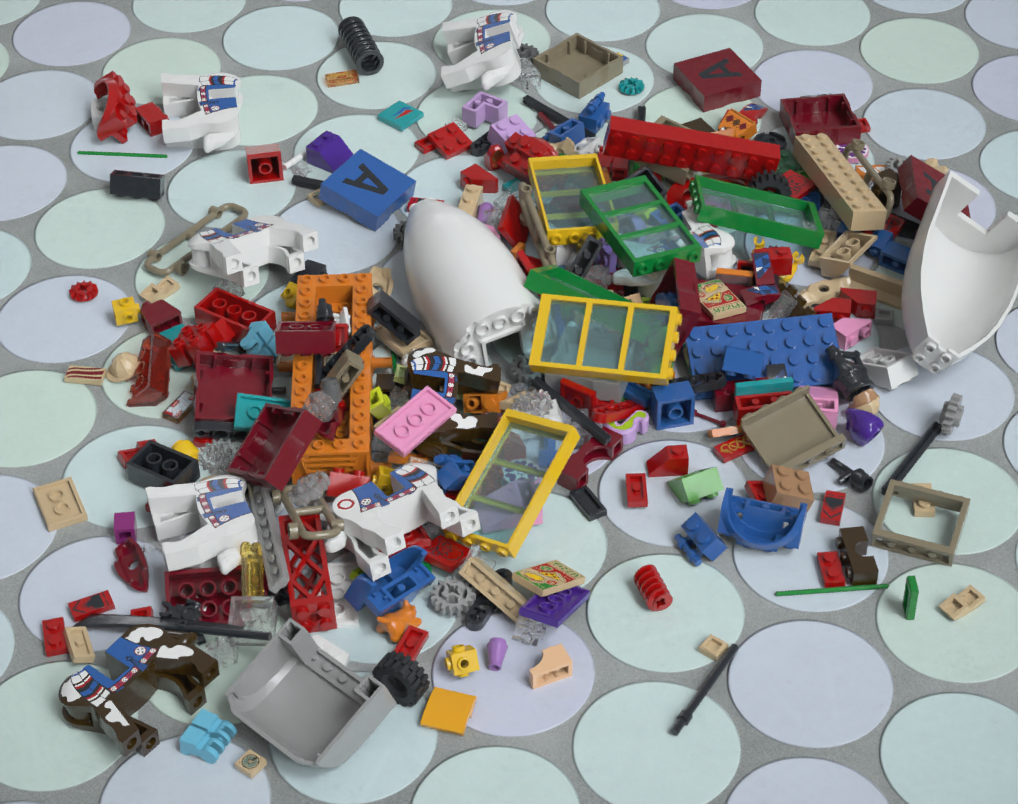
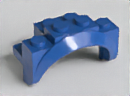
[717,487,808,552]
[343,545,436,617]

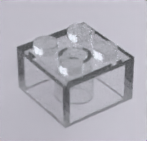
[228,596,278,646]

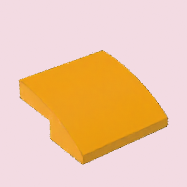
[420,687,477,736]

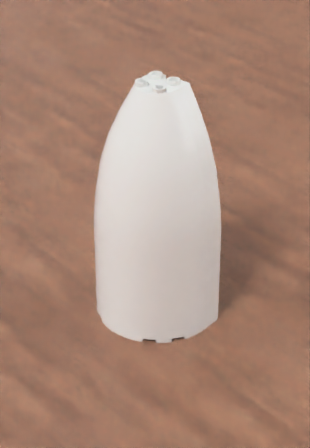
[901,170,1018,373]
[403,197,559,366]

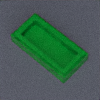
[902,575,919,620]

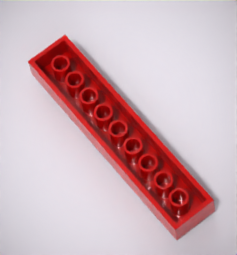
[603,115,780,181]

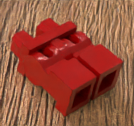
[598,146,630,181]

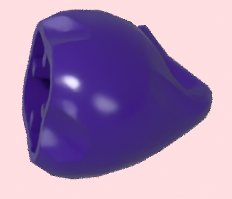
[845,408,884,446]

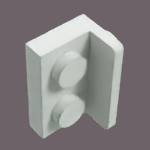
[574,137,603,156]

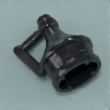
[825,345,875,402]

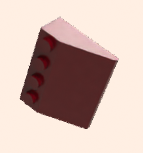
[164,564,253,631]

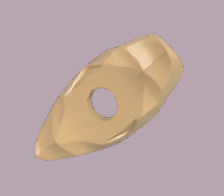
[369,266,394,296]
[798,276,851,306]

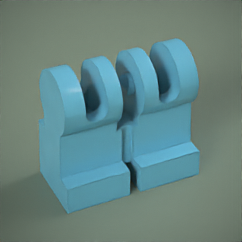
[240,321,279,359]
[179,708,237,764]

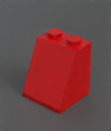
[245,143,284,184]

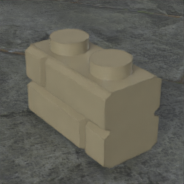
[325,349,365,397]

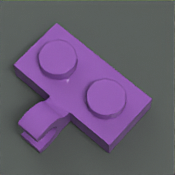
[595,237,617,273]

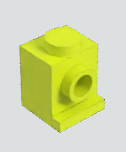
[370,386,392,420]

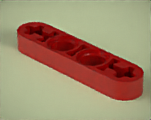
[591,400,646,424]

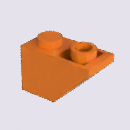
[463,391,508,413]

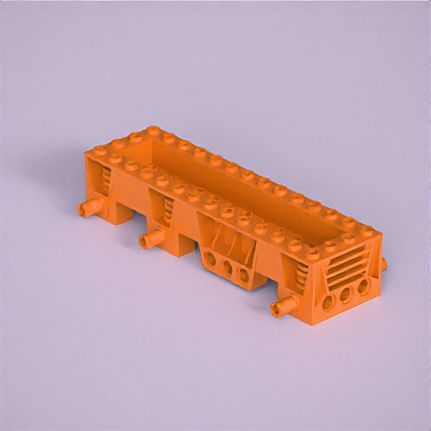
[278,273,392,495]

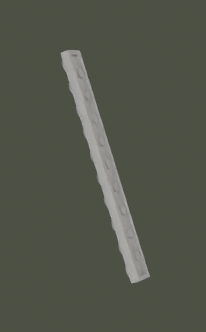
[247,484,290,594]

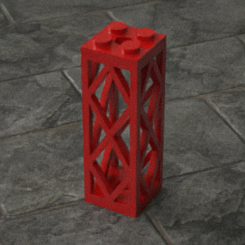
[278,514,337,633]

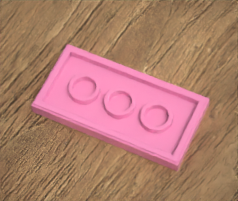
[374,386,457,458]

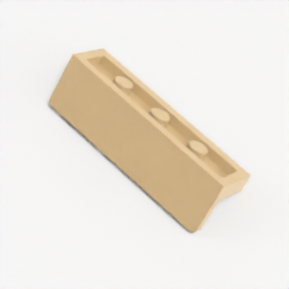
[849,264,903,310]
[458,556,528,626]

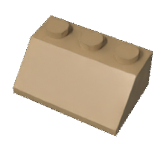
[819,230,878,279]

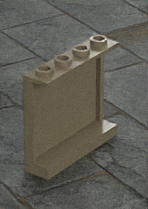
[740,385,846,470]

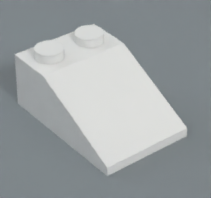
[850,347,919,390]

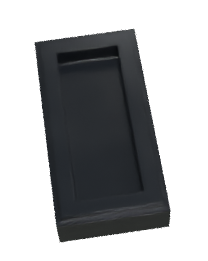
[569,485,607,522]

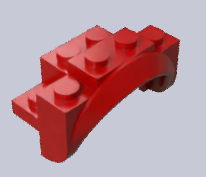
[94,71,137,144]
[497,132,569,193]

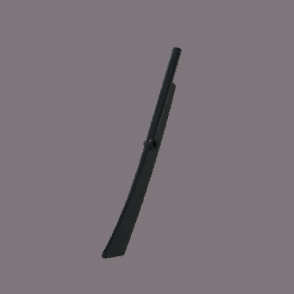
[72,614,272,641]

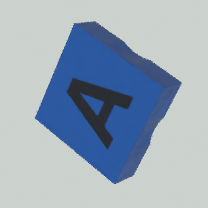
[319,149,416,232]

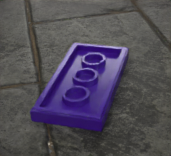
[518,586,591,628]

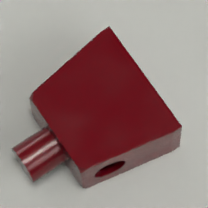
[140,299,183,336]

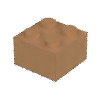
[762,464,814,512]

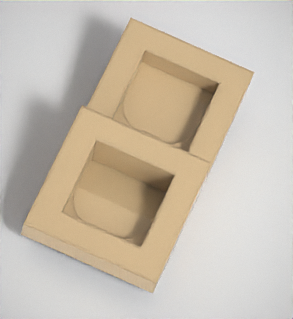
[139,275,181,303]
[939,584,986,621]

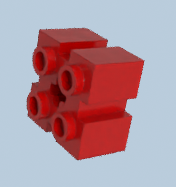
[168,322,224,367]

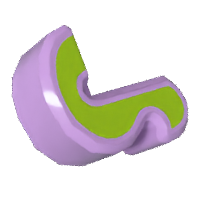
[602,410,649,445]

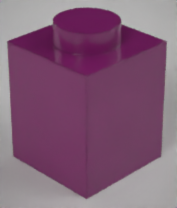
[114,511,137,545]

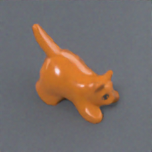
[376,600,422,643]

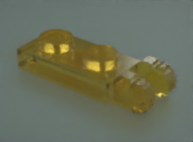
[240,541,264,602]

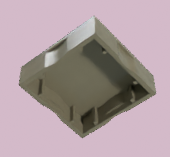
[533,33,623,99]

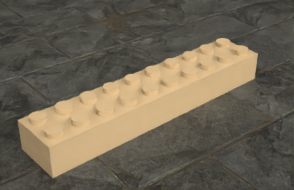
[792,133,887,231]

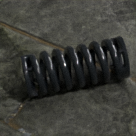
[338,16,384,76]

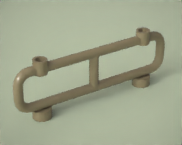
[842,139,896,222]
[518,182,558,266]
[144,203,249,276]
[270,483,344,540]

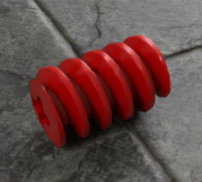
[634,564,673,611]

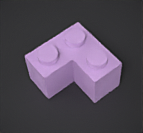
[462,91,508,128]

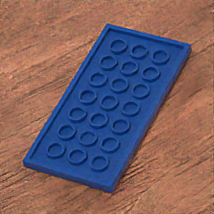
[685,313,839,400]

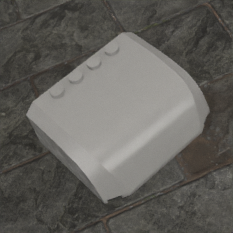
[225,618,397,768]

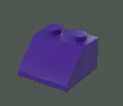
[306,130,354,173]

